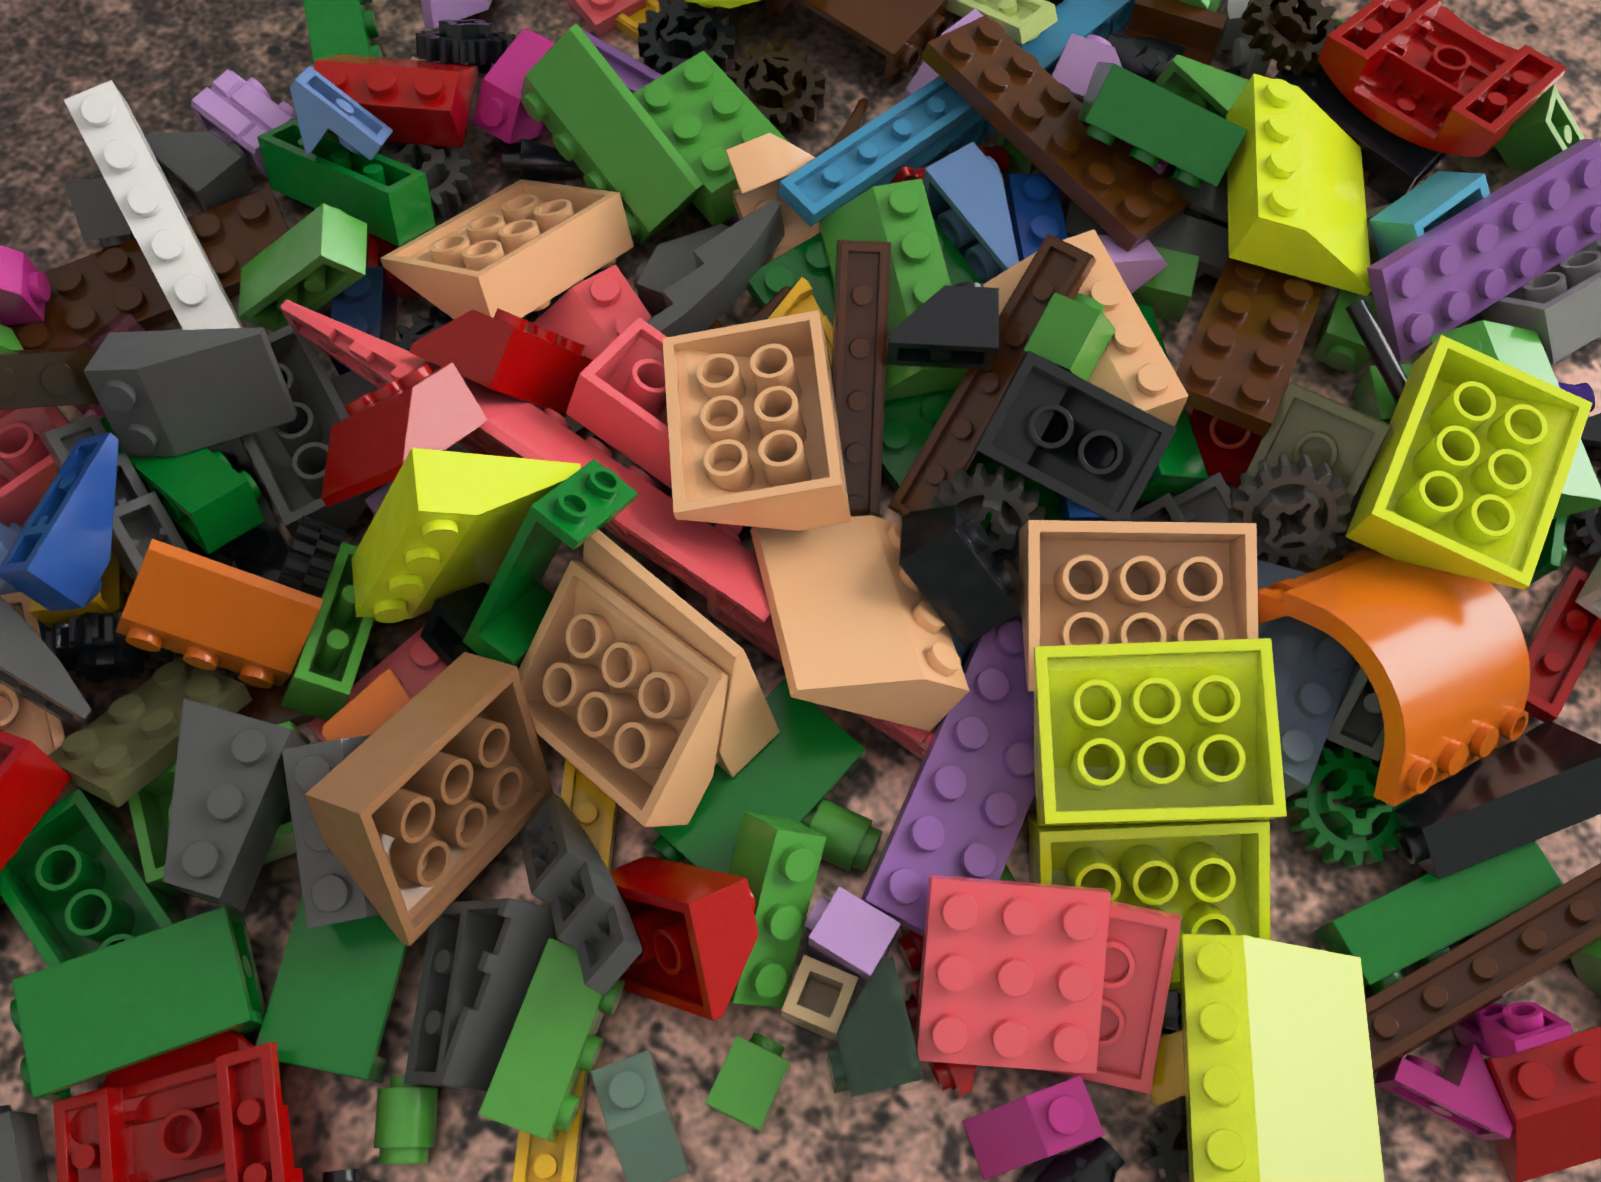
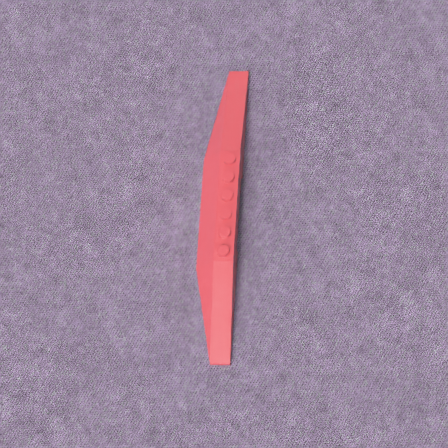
[280,299,937,759]

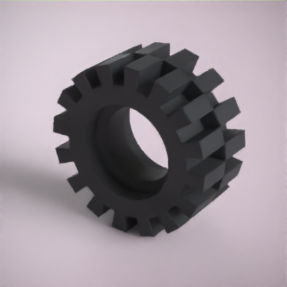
[277,515,345,598]

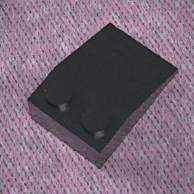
[973,351,1177,521]

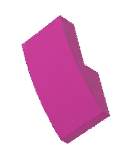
[1454,1002,1573,1058]

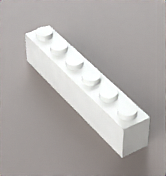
[64,80,244,330]

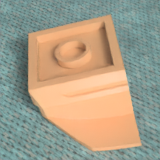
[725,133,840,264]

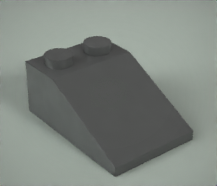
[84,327,297,457]

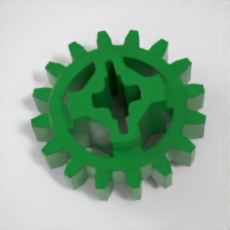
[1286,746,1409,868]

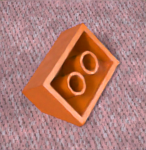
[116,539,323,689]

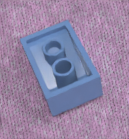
[923,142,1019,284]

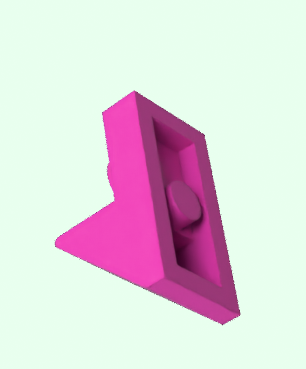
[1374,1043,1513,1141]

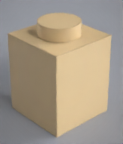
[781,955,859,1041]

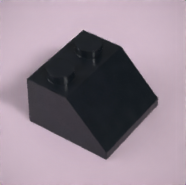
[899,505,1023,646]

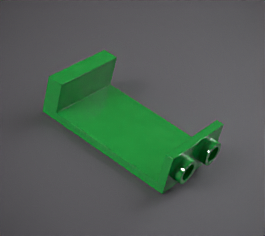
[462,459,638,666]
[650,679,866,873]
[256,896,408,1084]
[10,906,266,1101]

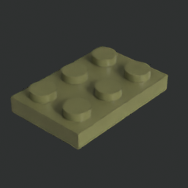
[1238,382,1392,570]
[48,657,252,808]

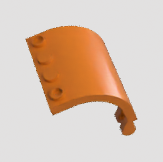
[1258,547,1530,807]

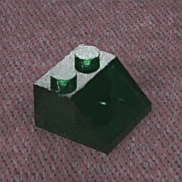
[826,956,924,1105]

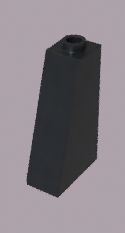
[1273,66,1448,203]
[1395,721,1601,880]

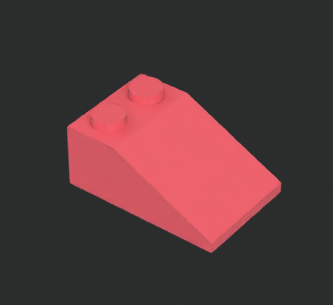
[529,264,652,418]

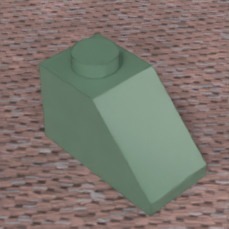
[590,1050,690,1182]

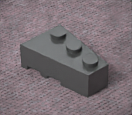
[163,698,308,912]
[404,898,555,1092]

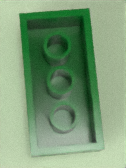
[0,788,186,967]

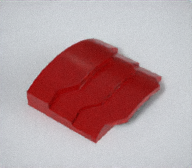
[1318,0,1567,157]
[53,1030,304,1182]

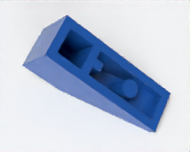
[0,432,119,612]

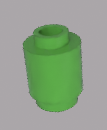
[801,798,883,872]
[374,1075,438,1164]

